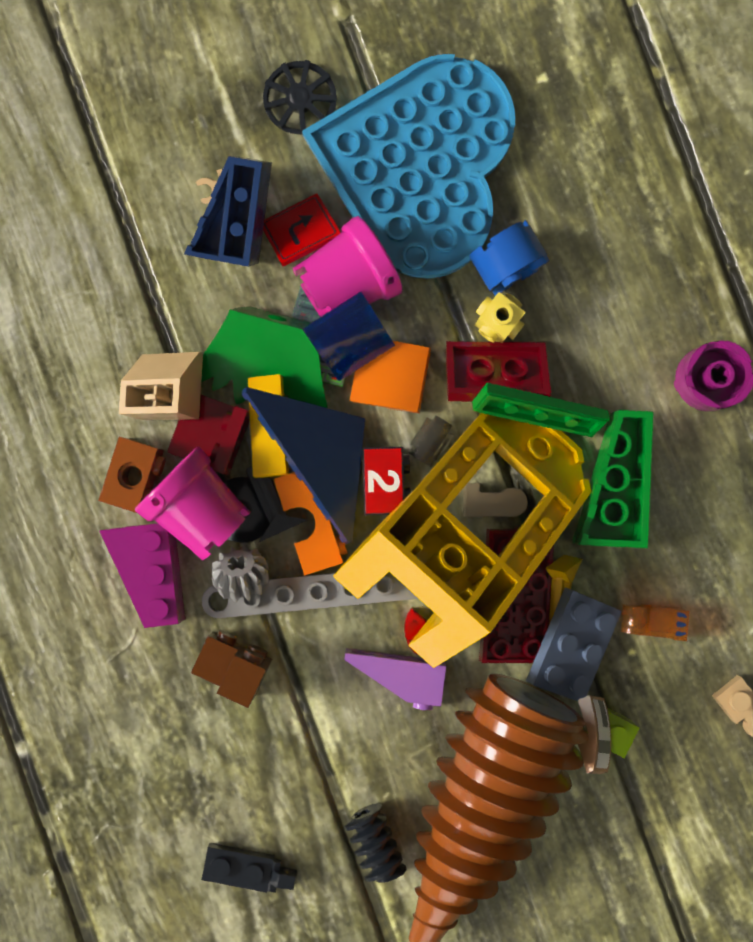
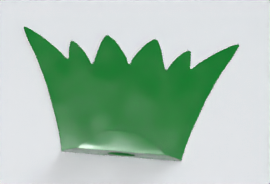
[201,306,328,408]

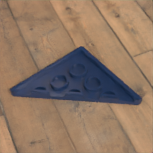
[242,387,365,544]

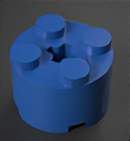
[469,220,550,296]

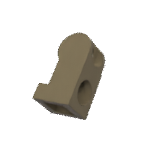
[463,483,528,517]

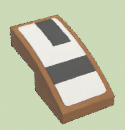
[578,695,611,774]

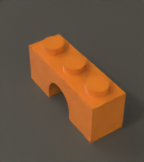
[274,472,348,576]

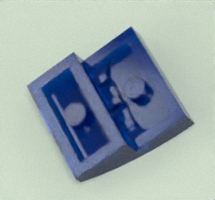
[303,292,395,381]

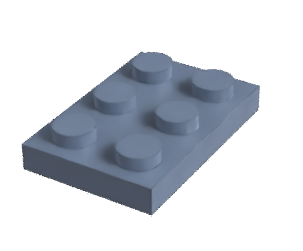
[526,587,622,701]

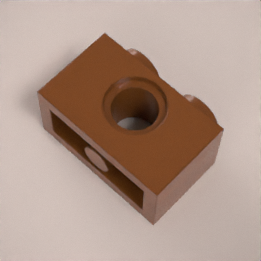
[98,436,166,513]

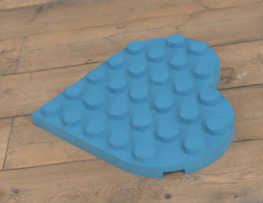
[302,54,515,278]

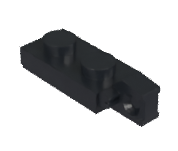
[201,843,297,893]

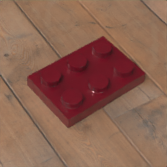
[446,341,551,402]

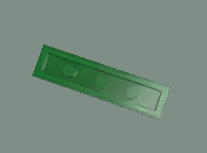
[472,382,610,437]

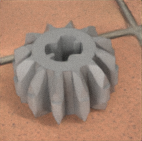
[211,545,269,603]

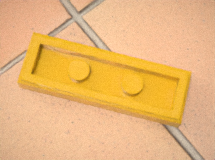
[248,374,289,478]

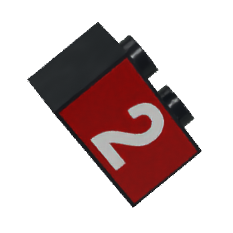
[362,447,411,515]

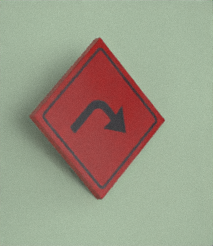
[263,193,341,267]

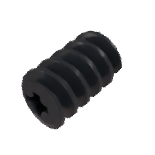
[344,803,407,883]

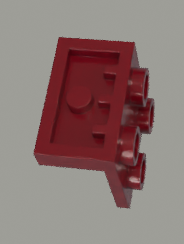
[167,395,250,475]

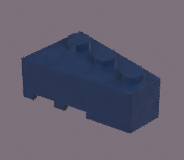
[184,156,272,267]

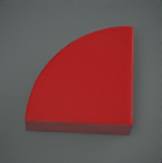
[404,608,427,655]

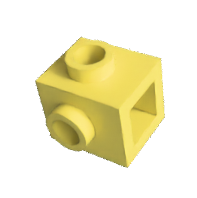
[475,292,526,343]

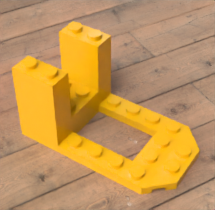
[333,413,591,668]

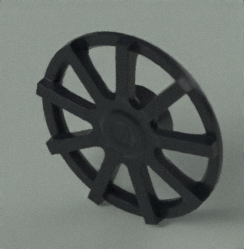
[263,60,337,135]

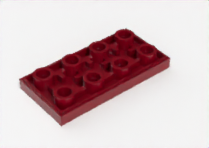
[479,528,554,663]

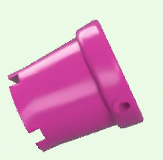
[292,216,403,326]
[135,447,250,561]

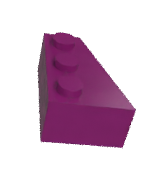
[99,523,186,628]

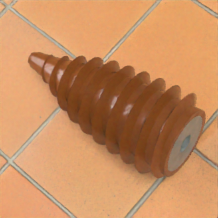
[409,673,589,942]

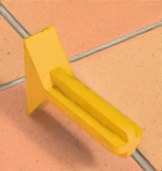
[546,555,583,624]

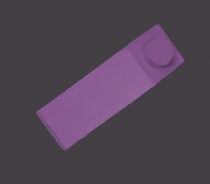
[344,648,446,710]

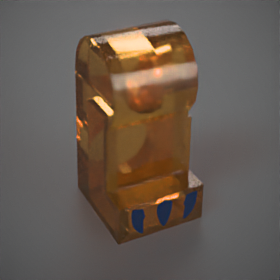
[620,604,689,641]

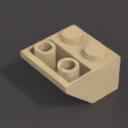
[119,352,203,420]

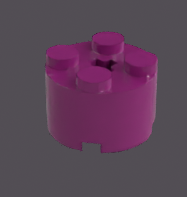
[674,341,753,411]

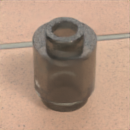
[408,415,454,466]

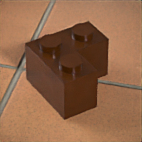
[191,630,273,708]

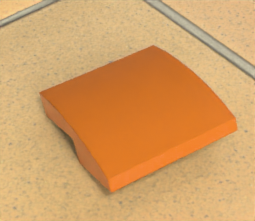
[350,336,431,414]

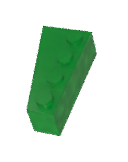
[572,410,654,548]

